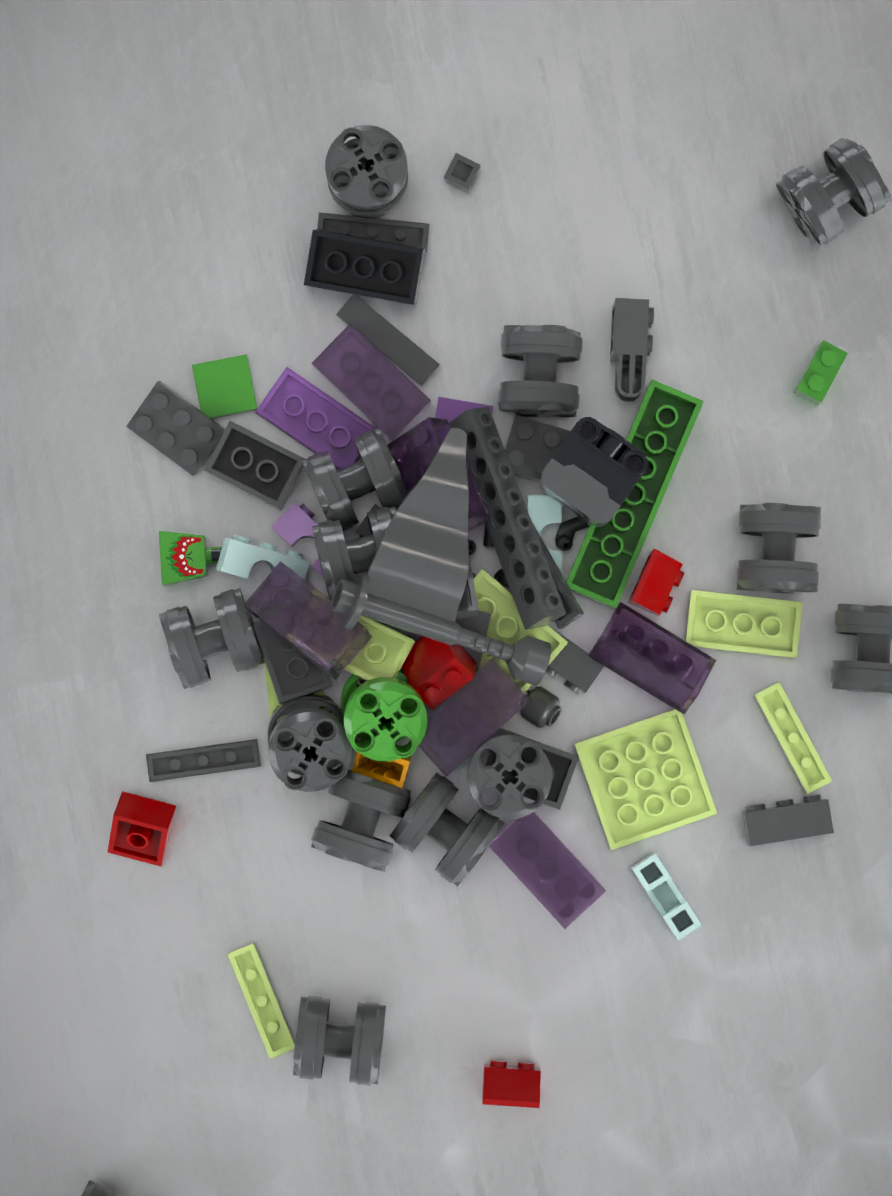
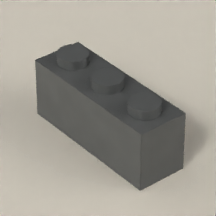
[742,794,834,846]

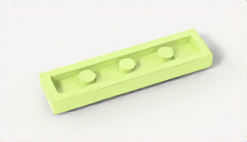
[754,682,832,794]
[227,943,295,1059]

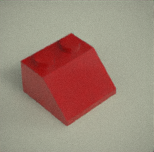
[628,549,685,616]
[401,636,477,710]
[107,791,176,866]
[482,1060,541,1108]

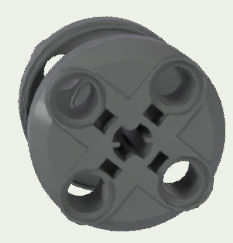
[325,125,408,218]
[776,138,892,245]
[498,325,583,417]
[301,427,408,531]
[736,503,821,593]
[312,506,396,603]
[159,588,265,689]
[830,604,892,694]
[268,693,352,792]
[467,735,552,819]
[311,766,411,872]
[389,772,505,887]
[293,996,386,1086]

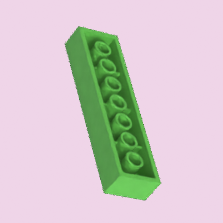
[566,379,704,610]

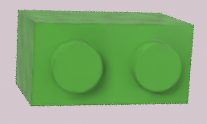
[793,340,848,406]

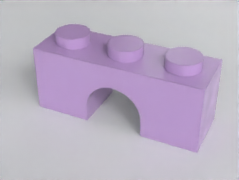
[271,502,324,578]

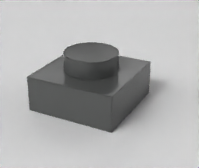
[443,153,481,191]

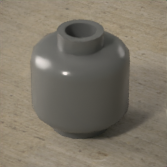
[519,687,562,728]

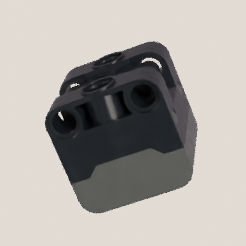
[540,417,648,527]

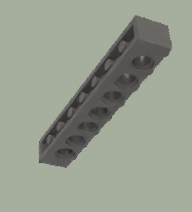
[449,407,566,630]

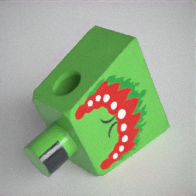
[159,531,222,586]

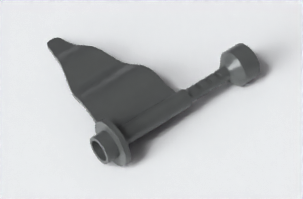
[331,428,551,686]

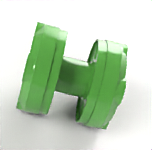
[340,668,427,761]

